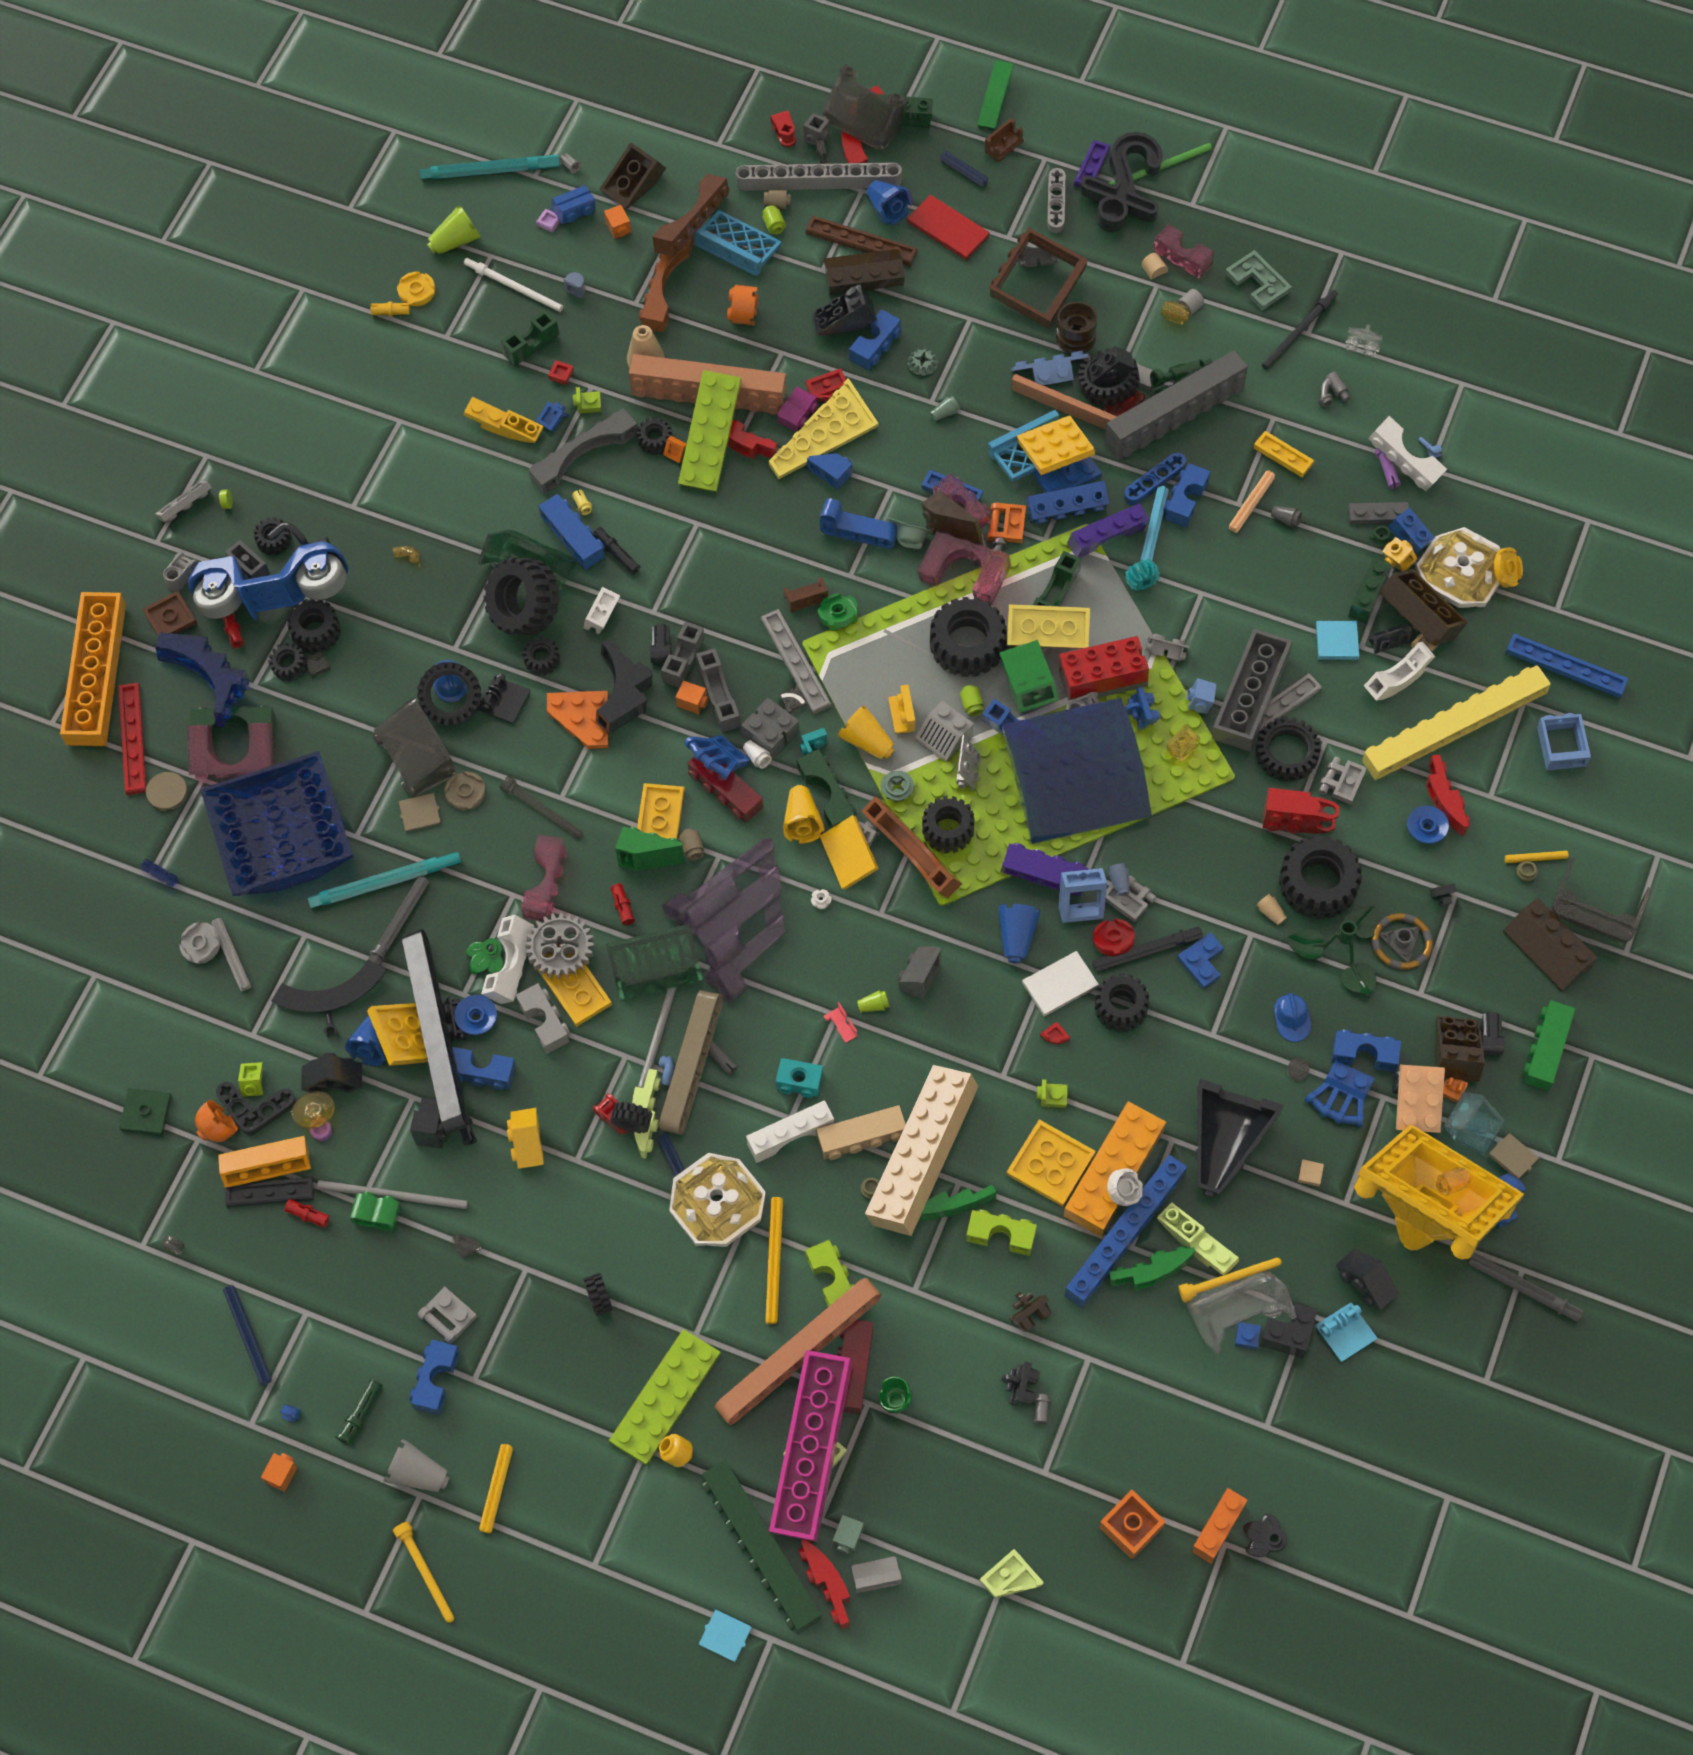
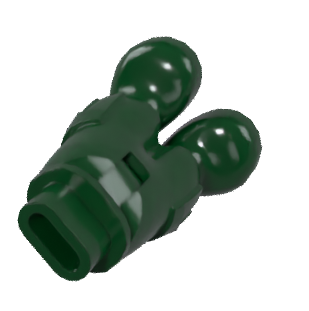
[1150,358,1212,395]

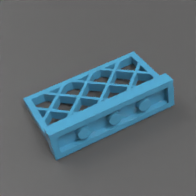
[694,210,782,277]
[988,410,1059,482]

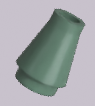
[930,396,960,422]

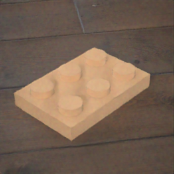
[1396,1064,1445,1133]

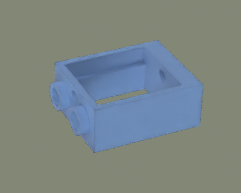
[1537,713,1591,771]
[1058,868,1107,923]

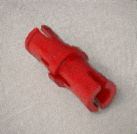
[223,612,244,648]
[610,883,635,926]
[284,1199,330,1228]

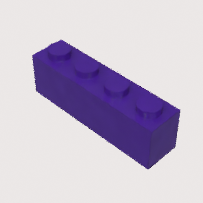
[1000,843,1089,897]

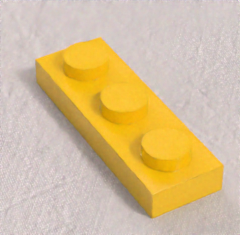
[1253,431,1314,478]

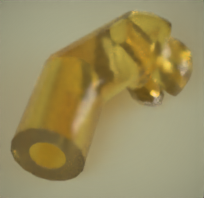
[393,546,420,563]

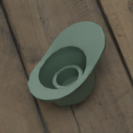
[888,518,933,549]

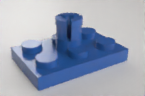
[1031,457,1102,493]

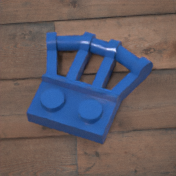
[684,735,750,780]
[1305,1060,1375,1127]

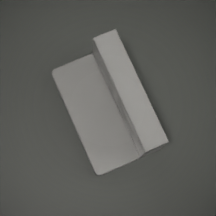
[851,1557,902,1593]

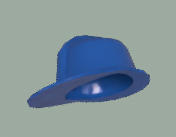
[433,660,467,702]
[1274,993,1311,1042]

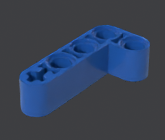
[820,499,897,549]

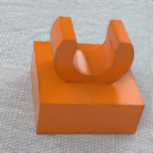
[663,436,687,463]
[1443,1077,1468,1104]

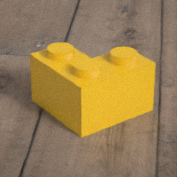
[507,1108,544,1169]

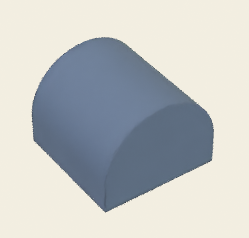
[564,272,585,298]

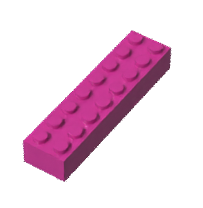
[769,1350,853,1542]

